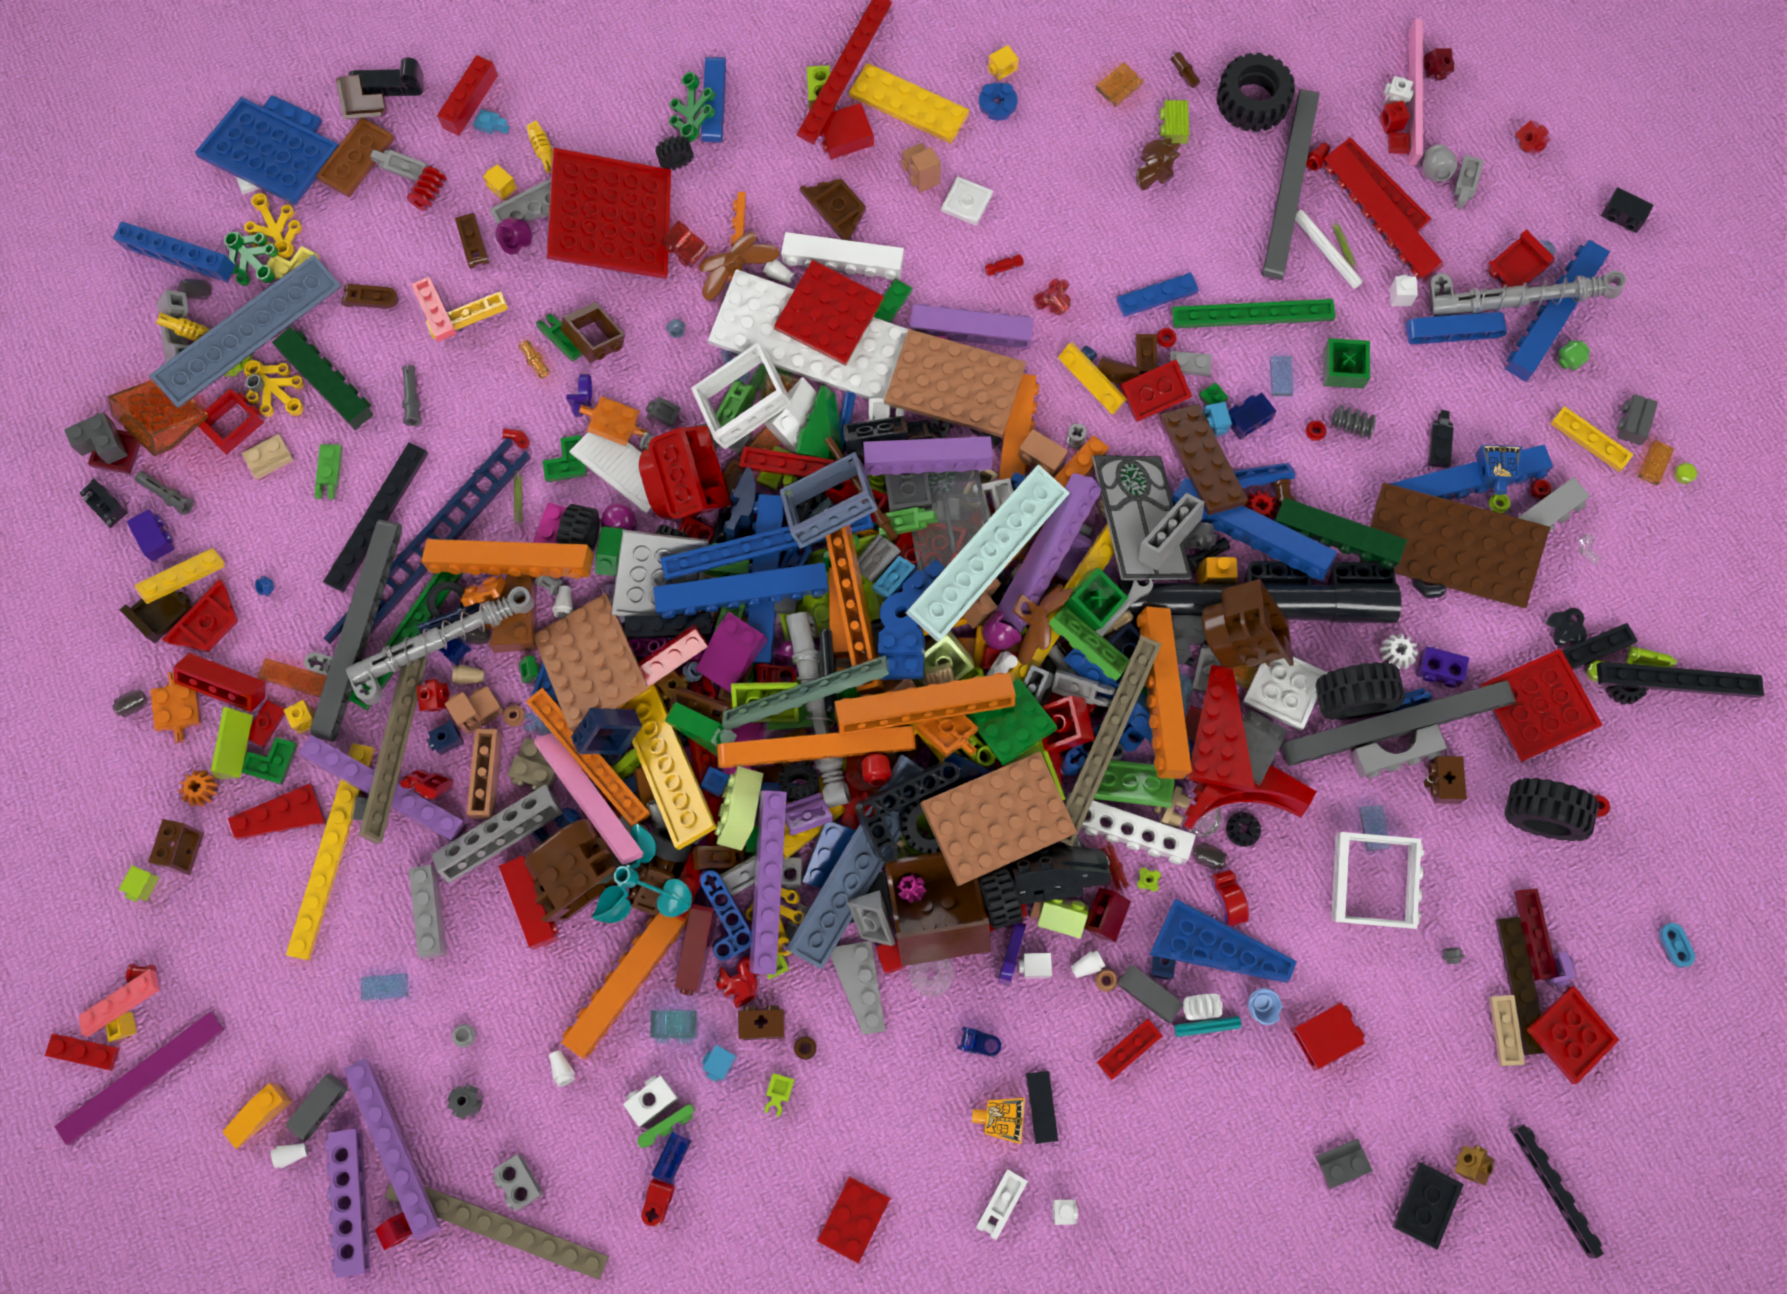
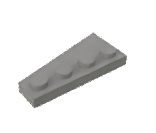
[489,178,551,224]
[830,941,885,1035]

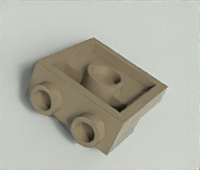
[507,738,558,791]

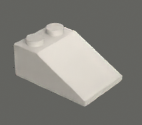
[764,378,818,452]

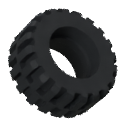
[1216,52,1295,132]
[1315,662,1405,720]
[1504,778,1599,841]

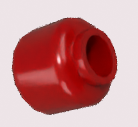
[861,752,892,787]

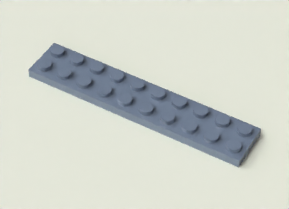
[149,254,341,409]
[786,755,931,969]

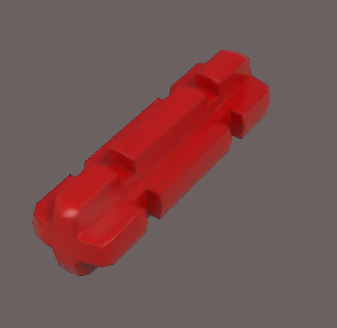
[985,254,1024,276]

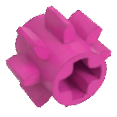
[897,874,926,904]

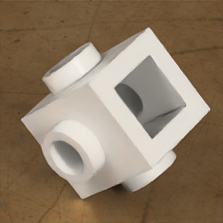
[1383,76,1414,106]

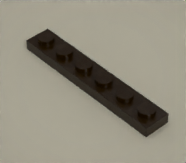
[1495,917,1545,1056]

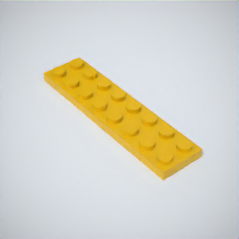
[618,684,717,850]

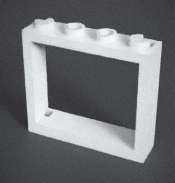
[691,342,793,449]
[1331,832,1424,929]

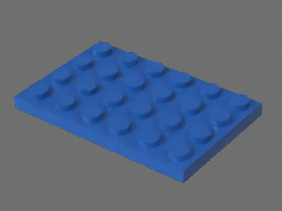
[195,97,339,205]

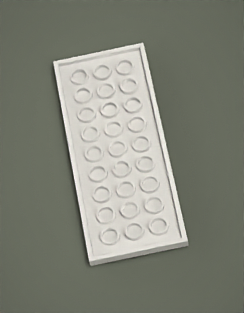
[708,269,908,409]

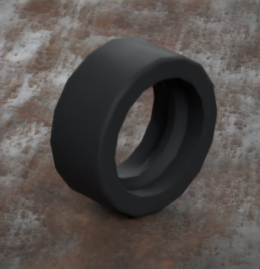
[426,582,465,618]
[651,828,693,862]

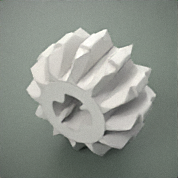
[1380,634,1418,669]
[1183,994,1223,1020]

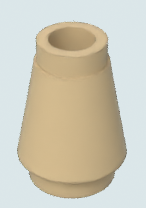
[452,664,484,685]

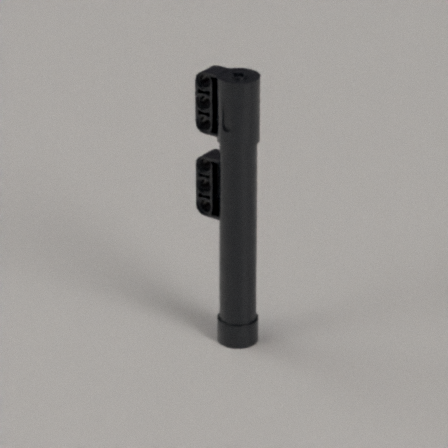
[1118,561,1401,623]

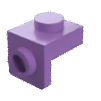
[1546,951,1576,987]

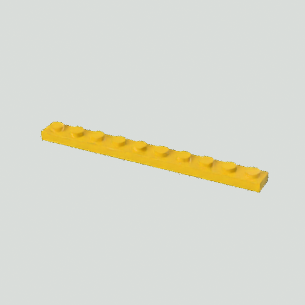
[1007,522,1115,683]
[286,743,375,961]

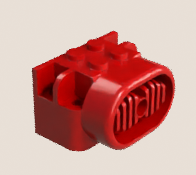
[638,426,732,520]

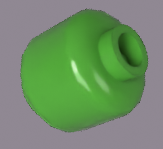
[1557,340,1590,371]

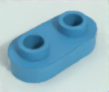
[1659,923,1695,968]

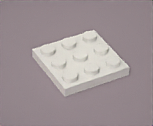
[1242,657,1327,731]

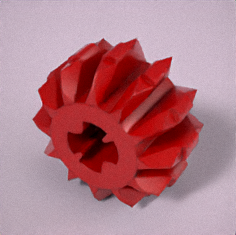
[1244,490,1278,520]

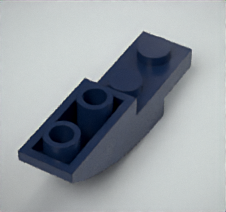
[724,467,756,541]

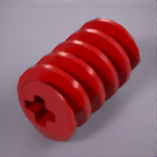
[407,166,447,211]

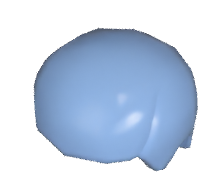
[1247,988,1283,1025]

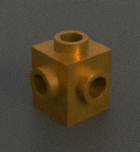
[655,670,691,703]
[1454,1145,1495,1186]

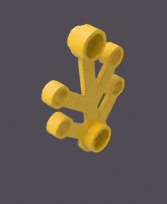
[244,193,302,259]
[244,360,304,417]
[746,883,806,956]

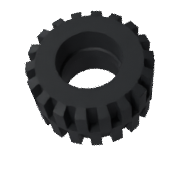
[557,504,600,552]
[900,797,941,853]
[978,868,1022,930]

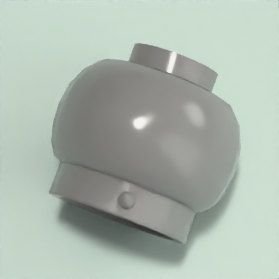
[1422,145,1458,182]

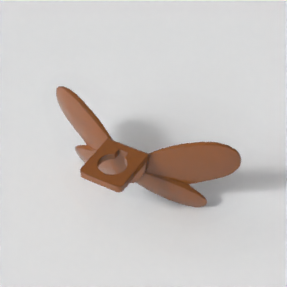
[699,232,780,301]
[1013,584,1073,665]

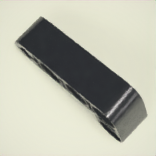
[348,57,424,97]

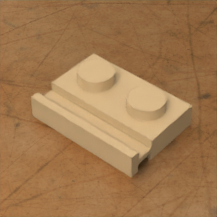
[242,434,294,480]

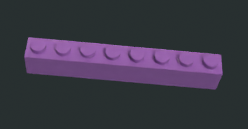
[996,473,1102,633]
[299,735,466,842]
[749,791,787,974]
[344,1058,442,1241]

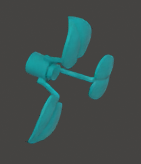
[592,824,692,923]

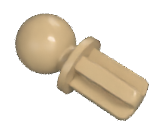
[1104,610,1133,636]

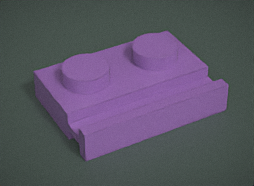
[785,792,833,836]

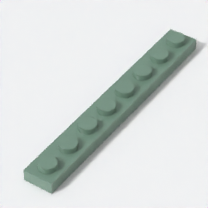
[722,655,889,731]

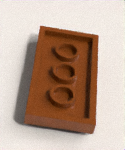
[316,118,395,198]

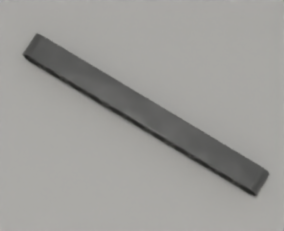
[1262,89,1320,280]
[310,519,402,742]
[1281,681,1516,766]

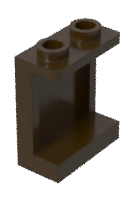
[119,591,192,643]

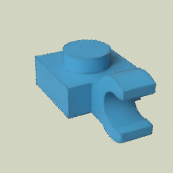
[473,109,510,134]

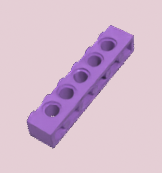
[325,1129,371,1278]

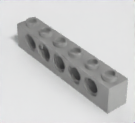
[432,784,563,884]

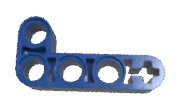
[1061,722,1144,776]
[699,869,752,961]

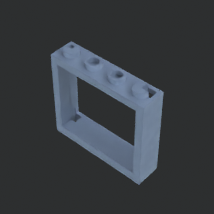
[780,452,878,549]

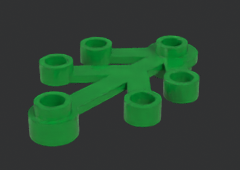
[669,72,716,142]
[224,231,278,286]

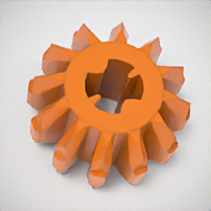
[178,770,219,807]

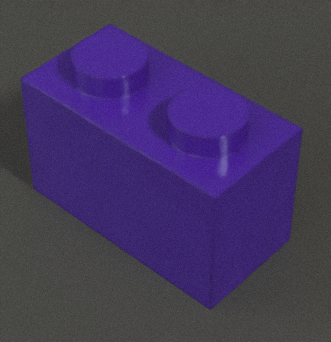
[126,509,175,562]

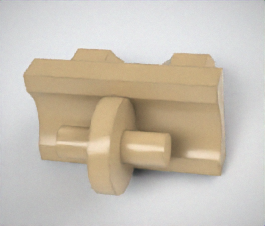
[1154,786,1191,828]

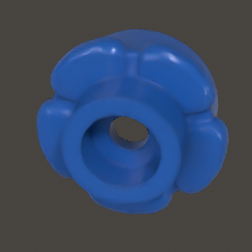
[255,576,274,596]

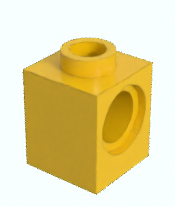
[987,45,1019,81]
[483,164,517,201]
[283,700,315,734]

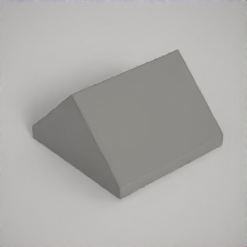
[847,890,895,946]

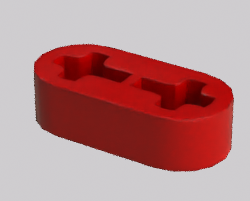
[690,675,718,700]

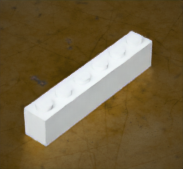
[781,232,904,280]

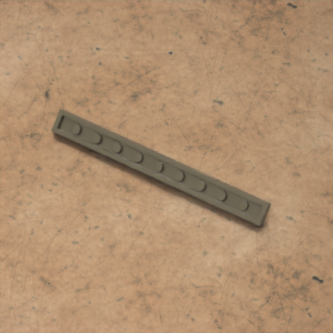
[1061,635,1162,847]
[359,656,427,844]
[385,1183,609,1280]

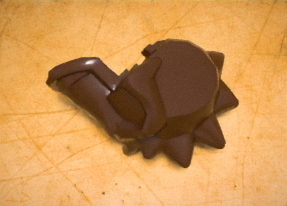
[1136,138,1180,191]

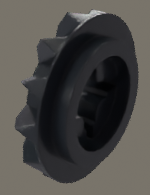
[1226,812,1261,847]

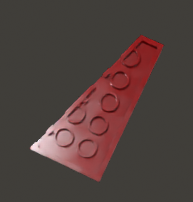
[1188,665,1255,792]

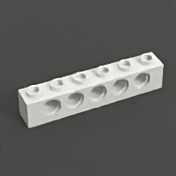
[1065,793,1196,865]

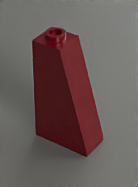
[675,904,718,996]

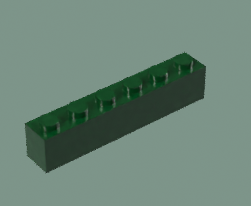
[272,327,374,430]
[1275,497,1407,569]

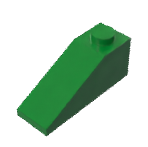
[664,702,737,756]

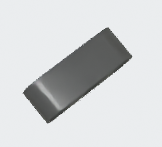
[1117,965,1183,1023]
[286,1073,348,1142]

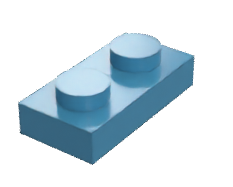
[872,556,917,599]

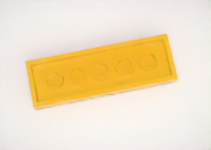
[849,63,970,144]

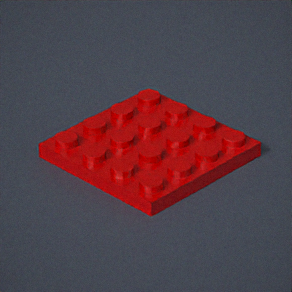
[774,260,884,366]
[1479,648,1603,763]

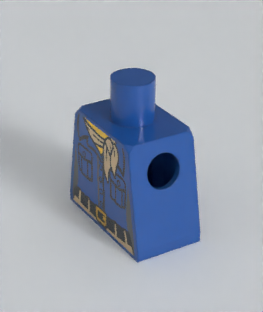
[1475,445,1522,495]

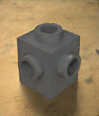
[447,1084,484,1119]

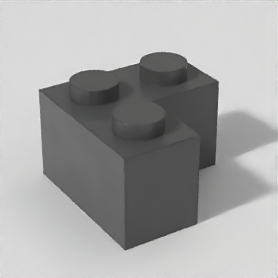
[64,412,128,464]
[1171,615,1206,665]

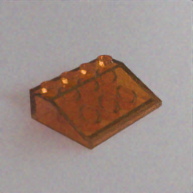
[107,380,208,456]

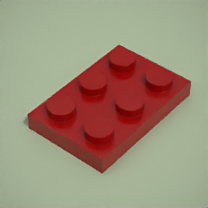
[1120,359,1192,422]
[817,1176,891,1264]

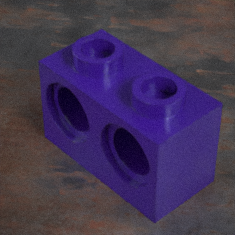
[1416,646,1469,688]

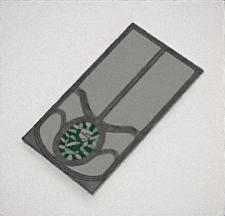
[1092,455,1192,580]

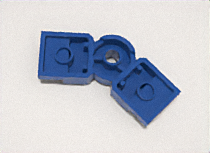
[878,559,945,680]

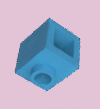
[702,1045,737,1083]

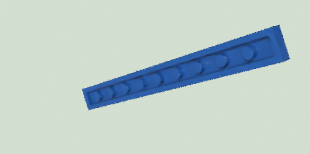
[660,514,873,580]

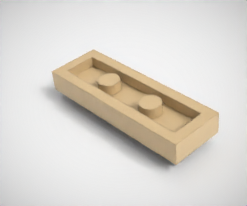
[1489,995,1525,1066]

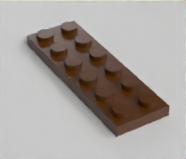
[1160,404,1248,515]

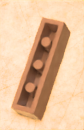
[466,729,503,820]

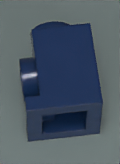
[427,720,464,755]
[1149,956,1176,981]

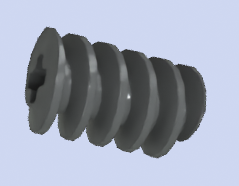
[1329,405,1376,441]

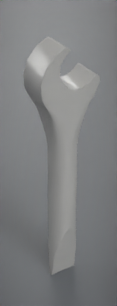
[1095,578,1153,637]

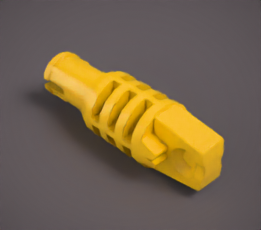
[526,121,553,173]
[156,312,210,341]

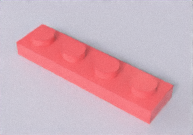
[411,276,456,342]
[78,969,160,1037]

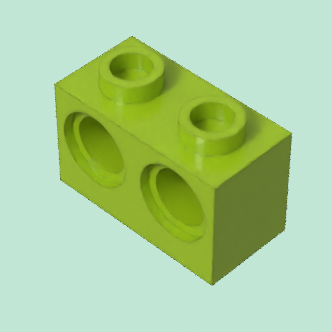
[807,65,830,111]

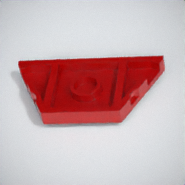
[162,579,238,653]

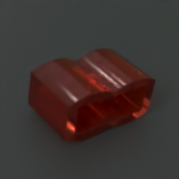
[661,220,709,268]

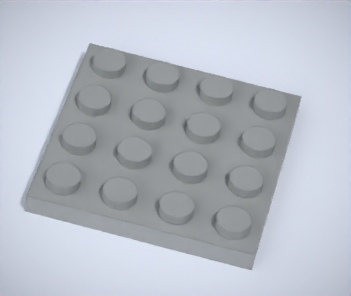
[611,530,709,616]

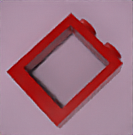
[193,388,264,455]

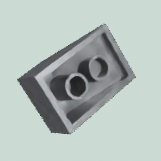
[1243,709,1288,785]

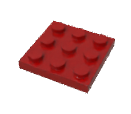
[1527,986,1619,1085]

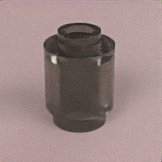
[178,279,212,300]
[458,625,491,645]
[112,689,148,718]
[1192,842,1227,870]

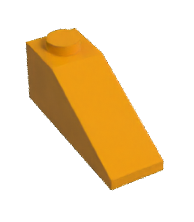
[222,1083,292,1149]

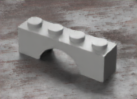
[157,290,189,362]
[1351,724,1447,779]

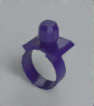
[566,374,592,417]

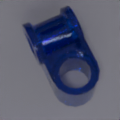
[437,638,472,666]
[957,1027,1001,1058]

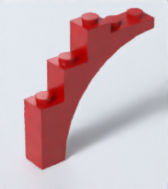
[1184,765,1317,829]

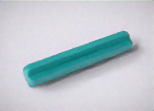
[1174,1016,1242,1037]

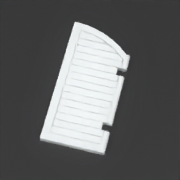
[570,432,651,514]

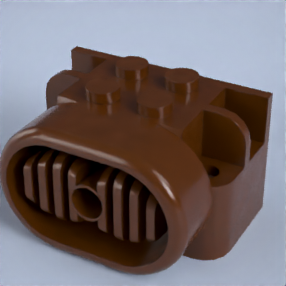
[1202,579,1294,668]
[524,819,636,922]

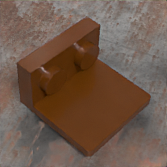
[628,859,675,915]

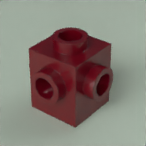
[1424,48,1454,81]

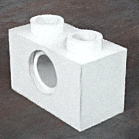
[623,1075,679,1127]

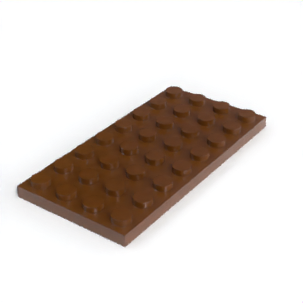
[1359,483,1550,609]

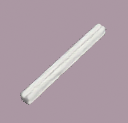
[1295,210,1363,289]

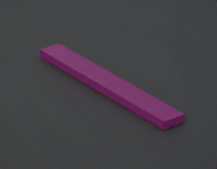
[54,1012,225,1145]

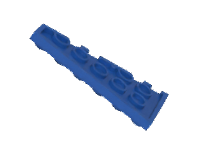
[1149,899,1297,983]

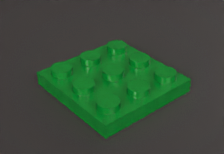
[965,678,1057,766]

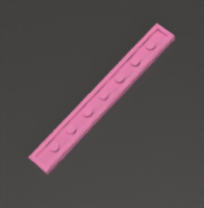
[1409,19,1423,165]
[534,733,643,865]

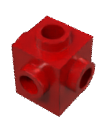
[1515,120,1551,153]
[416,679,449,712]

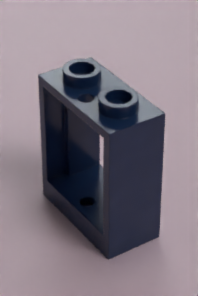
[571,708,642,754]

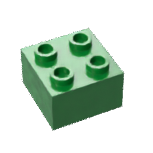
[1323,338,1370,389]
[1064,567,1128,630]

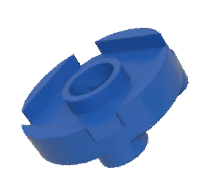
[979,83,1018,121]

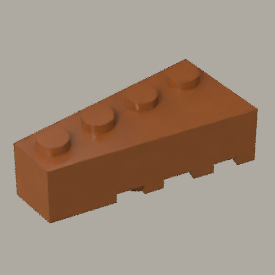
[489,574,537,653]

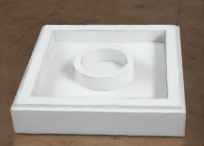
[941,176,993,226]

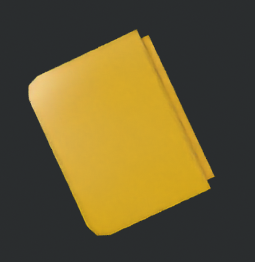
[105,1012,137,1042]

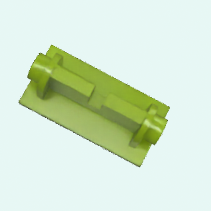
[1627,646,1677,667]

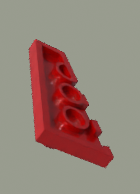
[227,783,327,840]

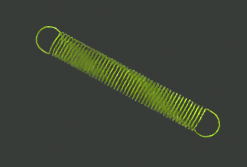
[1331,220,1357,270]
[514,471,522,529]

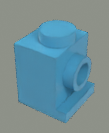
[1203,402,1232,437]

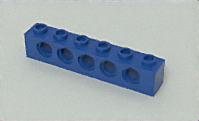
[113,221,236,283]

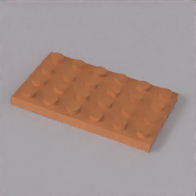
[884,329,1026,438]
[535,593,649,732]
[920,752,1077,886]

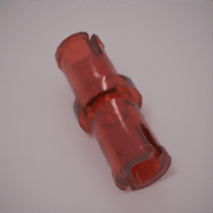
[1101,845,1130,891]

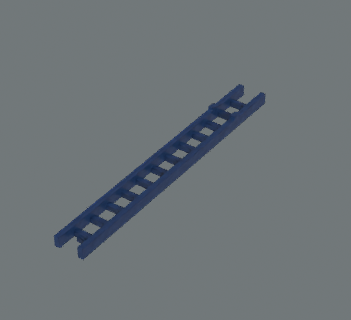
[323,438,531,644]

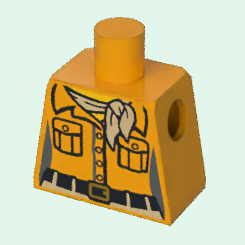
[1196,557,1238,584]
[971,1098,1025,1144]

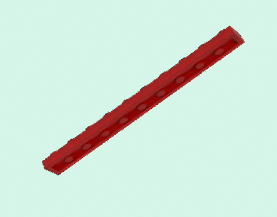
[796,0,892,145]

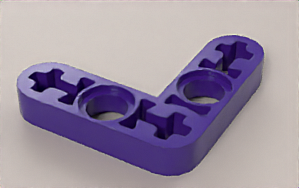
[998,922,1026,986]

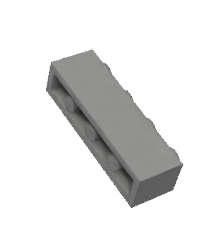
[1518,477,1590,533]
[1139,493,1204,570]
[409,865,447,960]

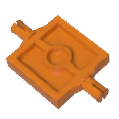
[579,396,648,446]
[150,671,201,743]
[915,715,978,758]

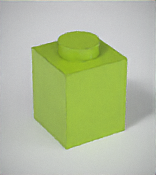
[119,865,160,902]

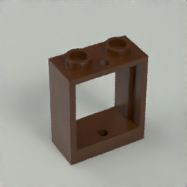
[561,302,625,363]
[148,819,204,875]

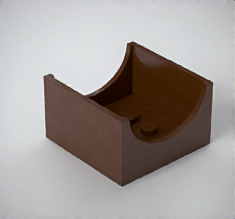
[885,852,991,966]

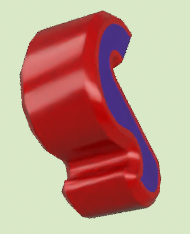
[1211,870,1249,927]

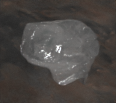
[1188,802,1222,837]

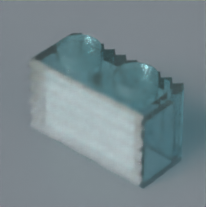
[650,1010,699,1044]

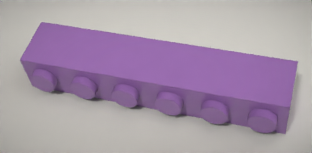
[910,304,1034,349]
[864,436,993,476]

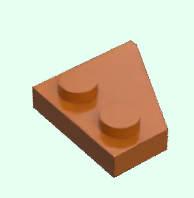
[461,575,506,607]

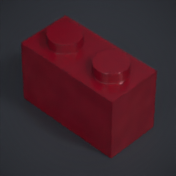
[1084,888,1131,943]

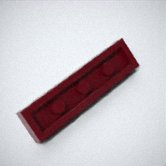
[1514,888,1558,981]

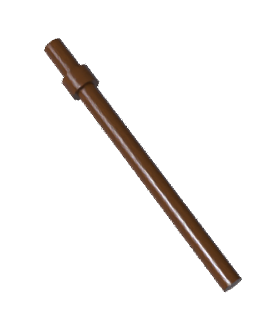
[825,436,898,541]

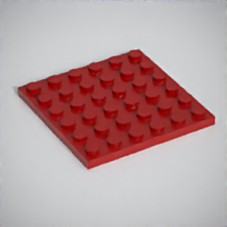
[546,148,671,279]

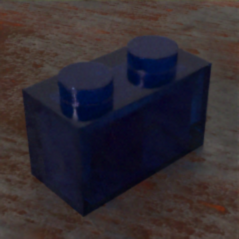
[1228,392,1277,440]

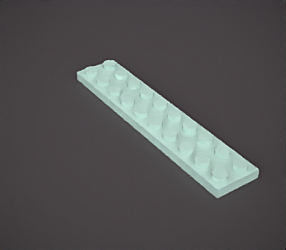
[906,464,1069,643]

